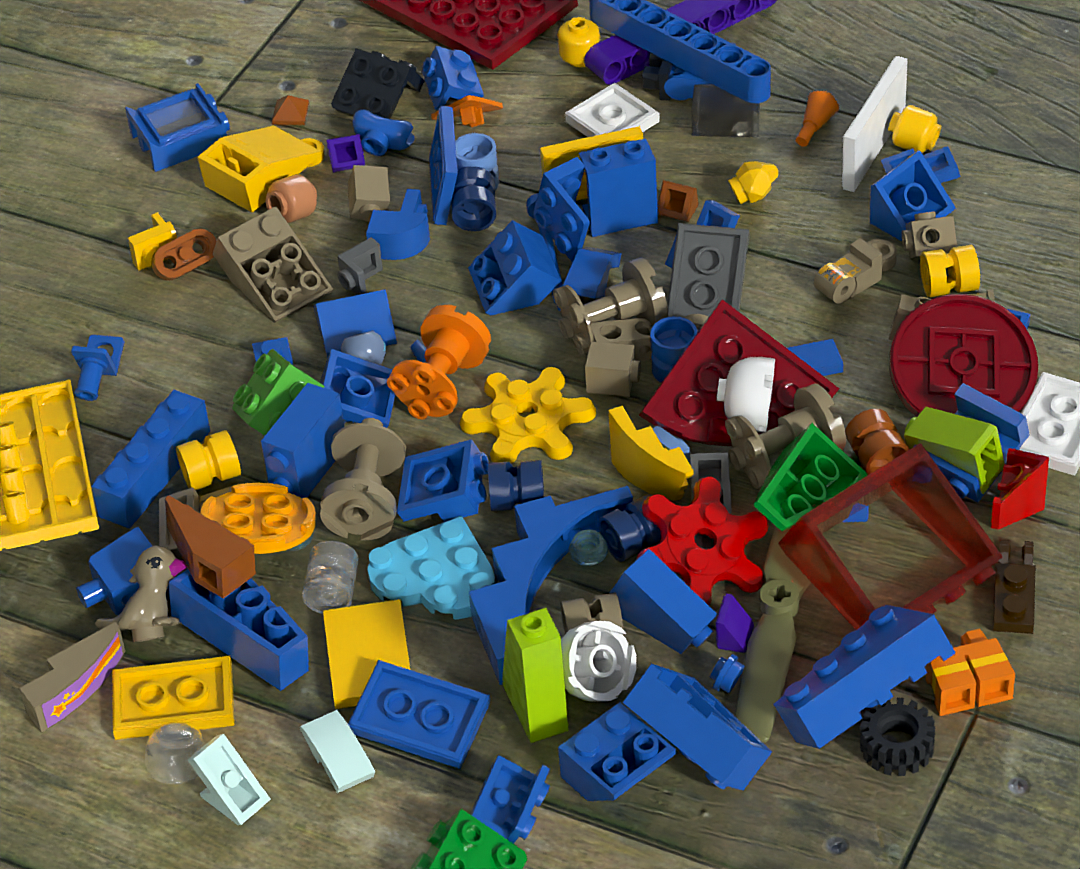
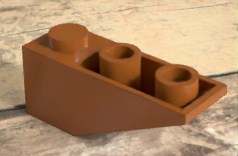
[165,495,256,599]

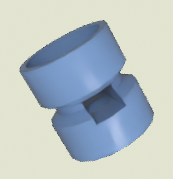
[455,133,499,190]

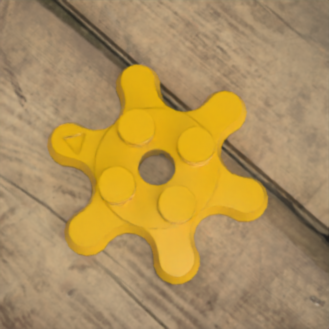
[459,367,596,464]

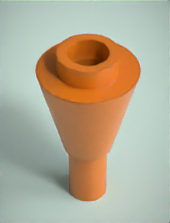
[796,91,839,147]

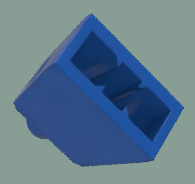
[76,527,170,615]

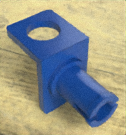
[71,335,124,401]

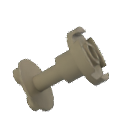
[553,257,668,355]
[725,383,846,489]
[320,418,406,540]

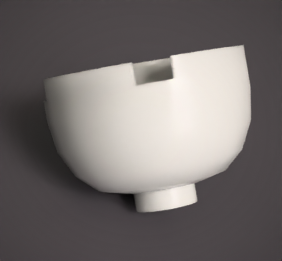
[717,357,775,433]
[561,621,637,702]

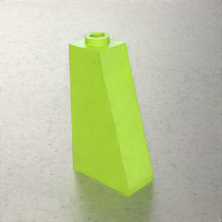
[502,608,568,743]

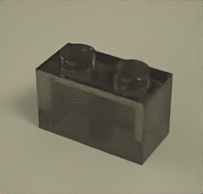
[692,84,761,138]

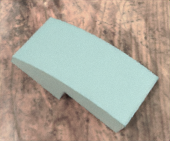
[300,710,375,793]

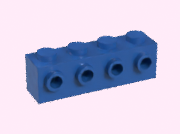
[91,390,210,529]

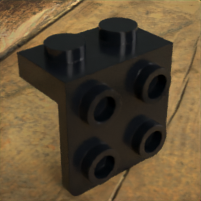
[331,48,425,119]

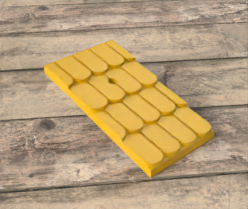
[0,380,99,551]

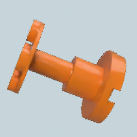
[387,305,491,420]

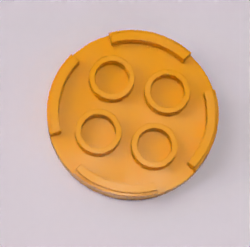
[200,483,315,554]

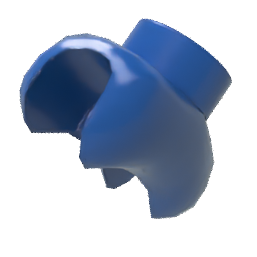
[353,110,415,156]

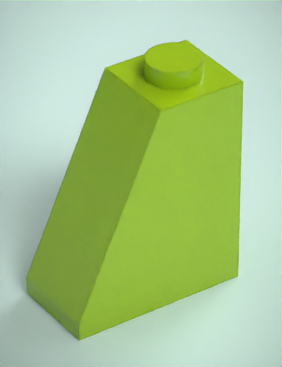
[904,407,1005,494]

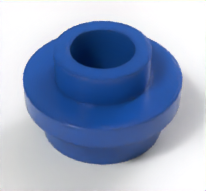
[710,654,745,693]

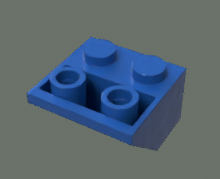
[468,220,562,315]
[558,702,676,801]

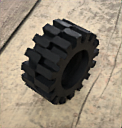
[860,697,935,776]

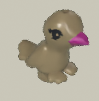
[95,546,188,642]

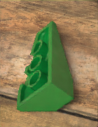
[753,423,868,532]

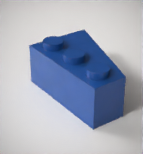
[623,663,772,790]

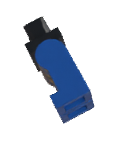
[642,43,736,109]

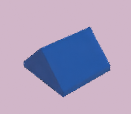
[870,150,956,241]
[313,289,397,358]

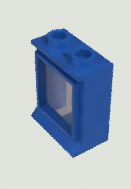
[125,83,230,172]

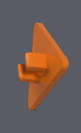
[431,95,503,127]

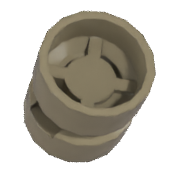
[561,592,624,636]

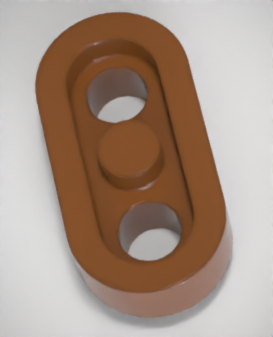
[151,229,217,281]

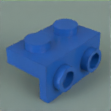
[422,46,484,110]
[470,755,550,844]

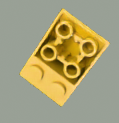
[197,125,322,213]

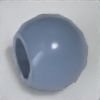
[341,330,386,365]

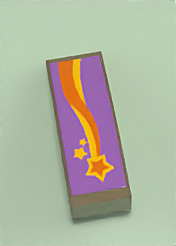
[19,622,125,733]

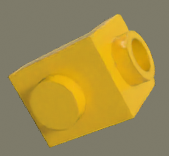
[128,212,177,271]

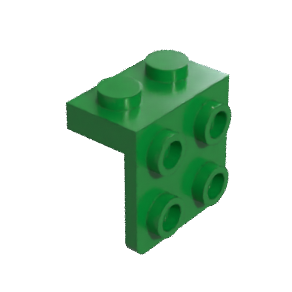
[411,808,527,869]

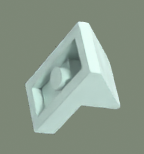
[188,734,271,825]

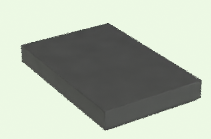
[667,223,750,318]

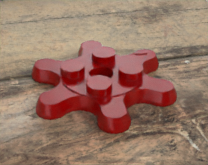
[637,477,769,606]

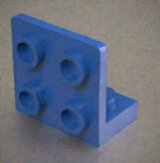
[533,157,590,262]

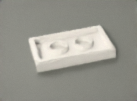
[1019,372,1080,476]

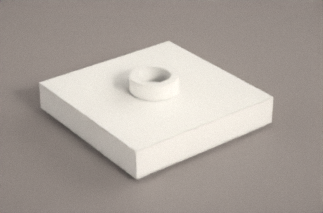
[565,83,660,137]

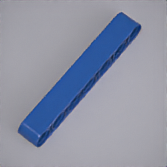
[589,0,771,103]

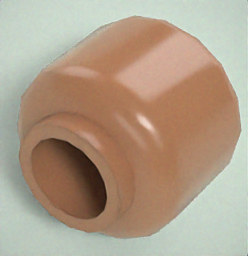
[266,174,317,223]

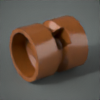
[845,409,911,480]

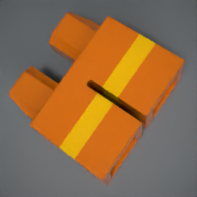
[926,629,1015,716]

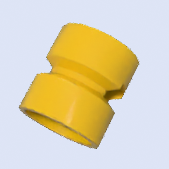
[920,245,980,297]
[175,430,241,490]

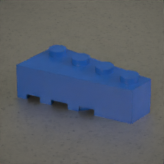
[169,569,309,691]

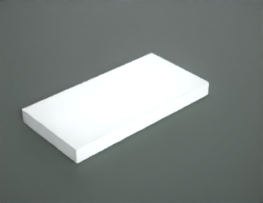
[842,56,907,192]

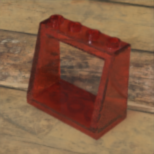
[778,443,1003,630]

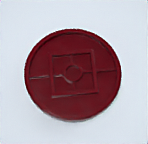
[889,294,1038,417]

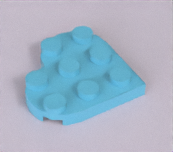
[367,516,496,619]

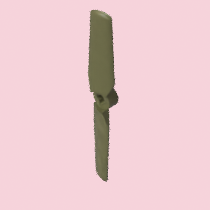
[735,512,822,743]

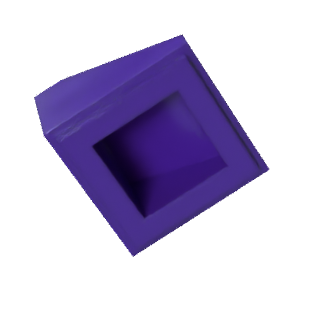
[326,134,366,173]
[716,593,754,653]

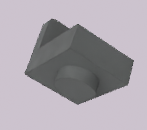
[337,237,383,295]

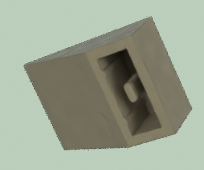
[212,207,333,323]

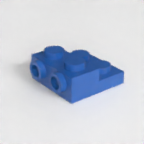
[397,439,489,522]

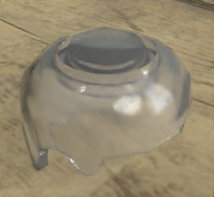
[145,723,206,784]

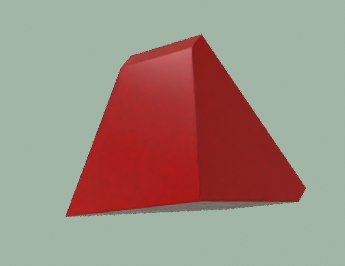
[991,448,1049,530]

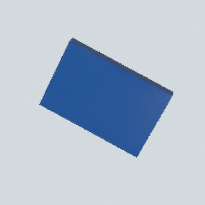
[429,106,458,225]
[348,660,490,769]

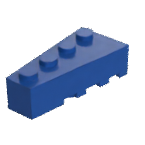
[773,605,956,749]

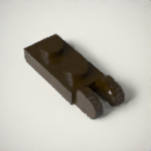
[993,539,1036,634]

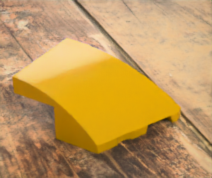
[608,406,694,501]

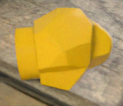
[728,161,779,205]

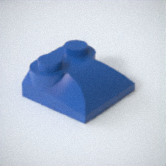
[320,349,395,428]

